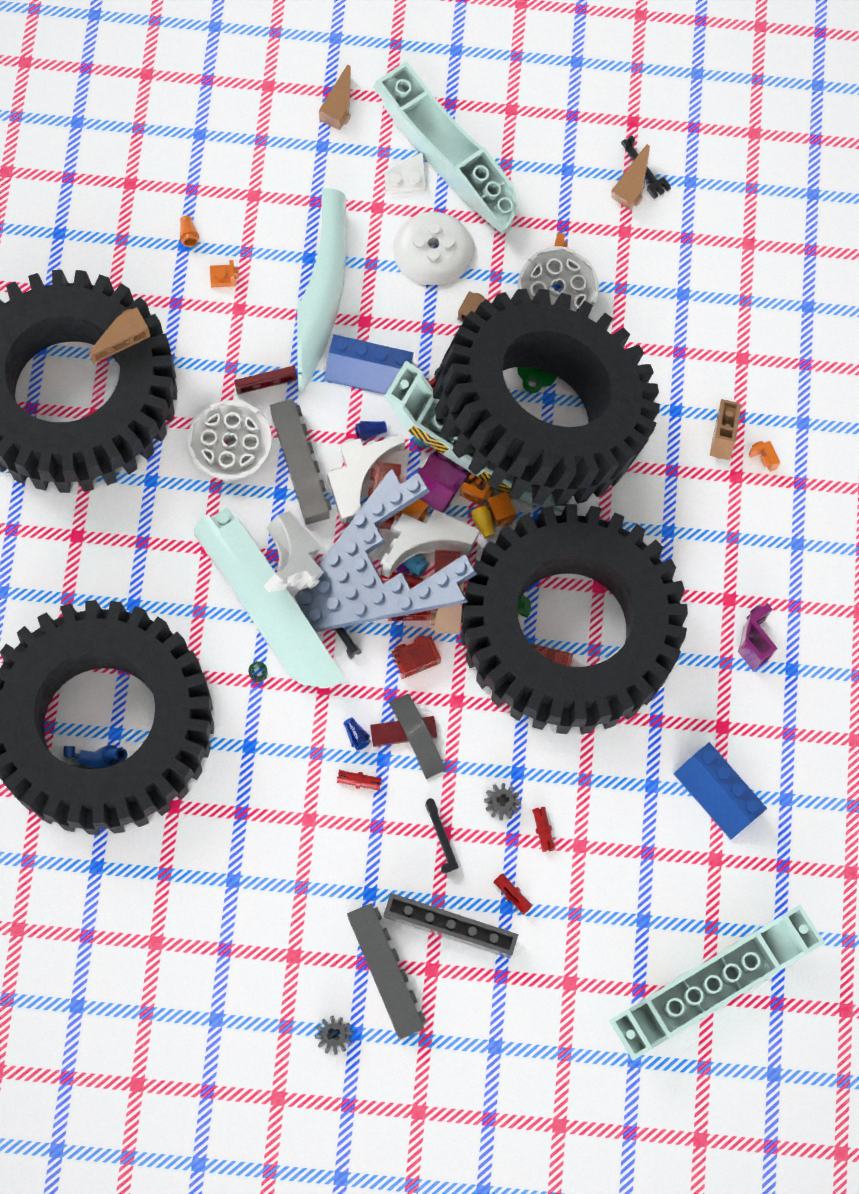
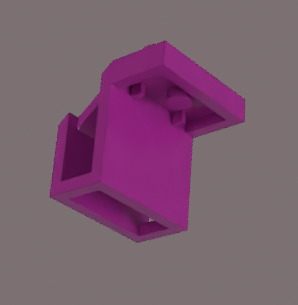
[416,451,471,513]
[737,603,778,671]

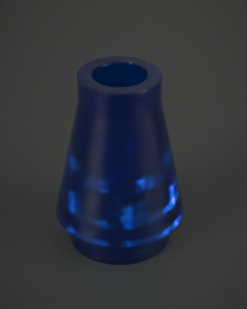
[355,421,387,441]
[343,717,371,751]

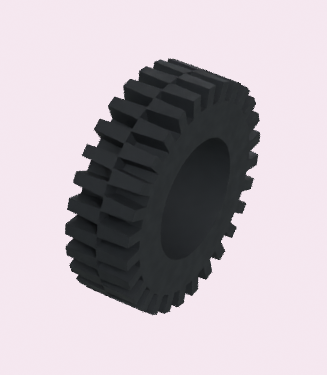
[0,269,178,493]
[433,288,660,506]
[461,504,688,734]
[0,600,214,835]

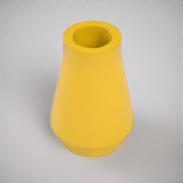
[471,506,496,538]

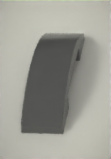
[389,694,446,780]

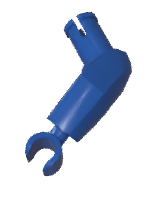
[63,745,128,769]

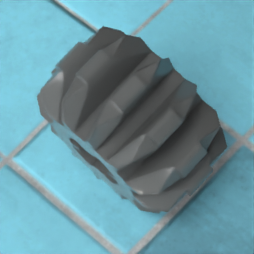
[484,783,521,821]
[315,1015,353,1055]

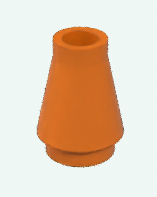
[180,215,200,247]

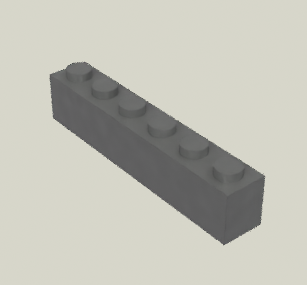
[269,399,332,525]
[383,893,519,959]
[347,903,427,1041]

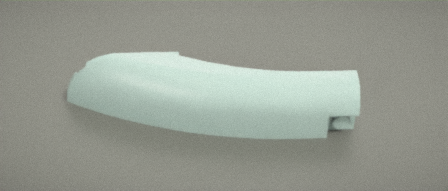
[373,61,517,233]
[297,188,347,393]
[194,507,346,688]

